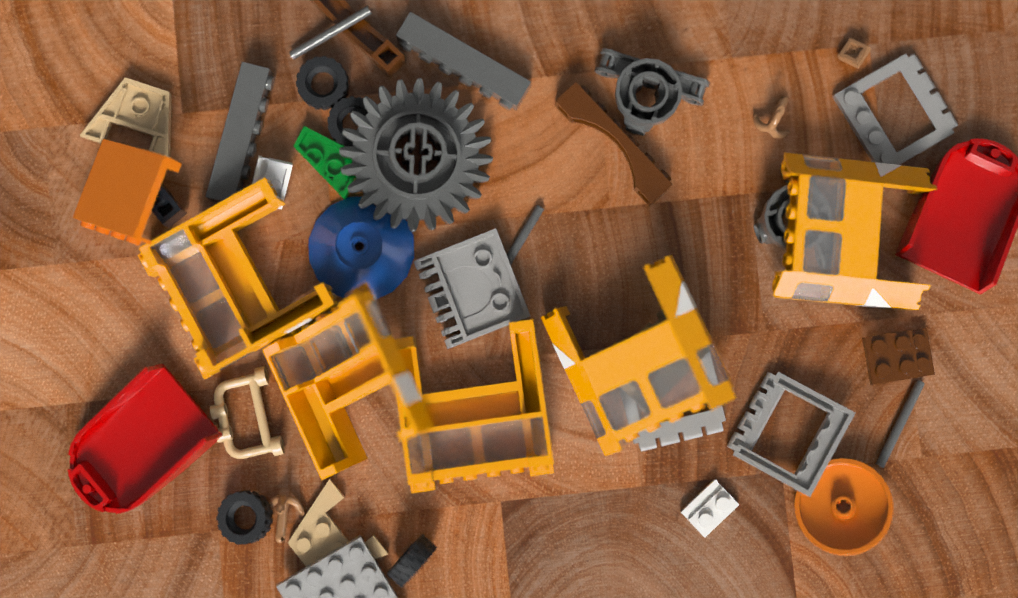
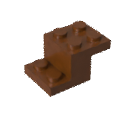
[862,328,935,385]

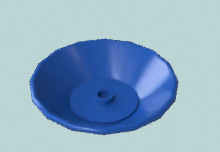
[308,196,414,300]

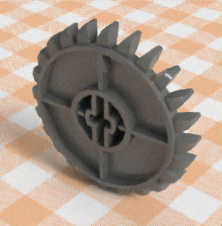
[339,78,493,232]

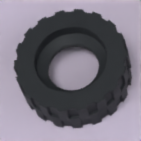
[296,56,349,111]
[327,96,368,147]
[216,490,273,545]
[387,534,437,587]

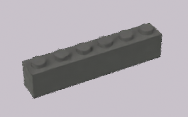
[396,12,531,111]
[205,62,275,203]

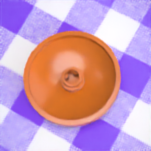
[794,458,893,556]

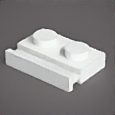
[252,155,293,209]
[680,479,739,537]

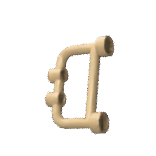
[210,366,285,459]

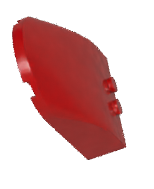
[895,138,1018,295]
[67,363,223,514]

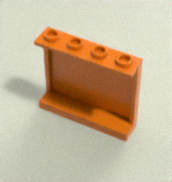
[72,139,182,246]

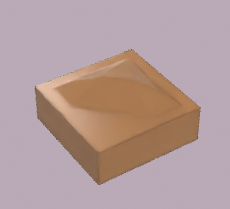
[838,37,871,69]

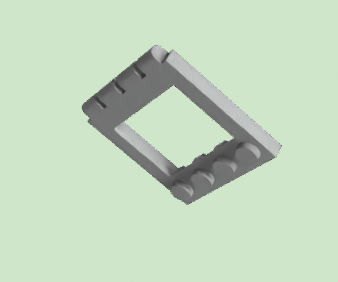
[833,54,958,165]
[619,353,726,452]
[727,372,855,497]

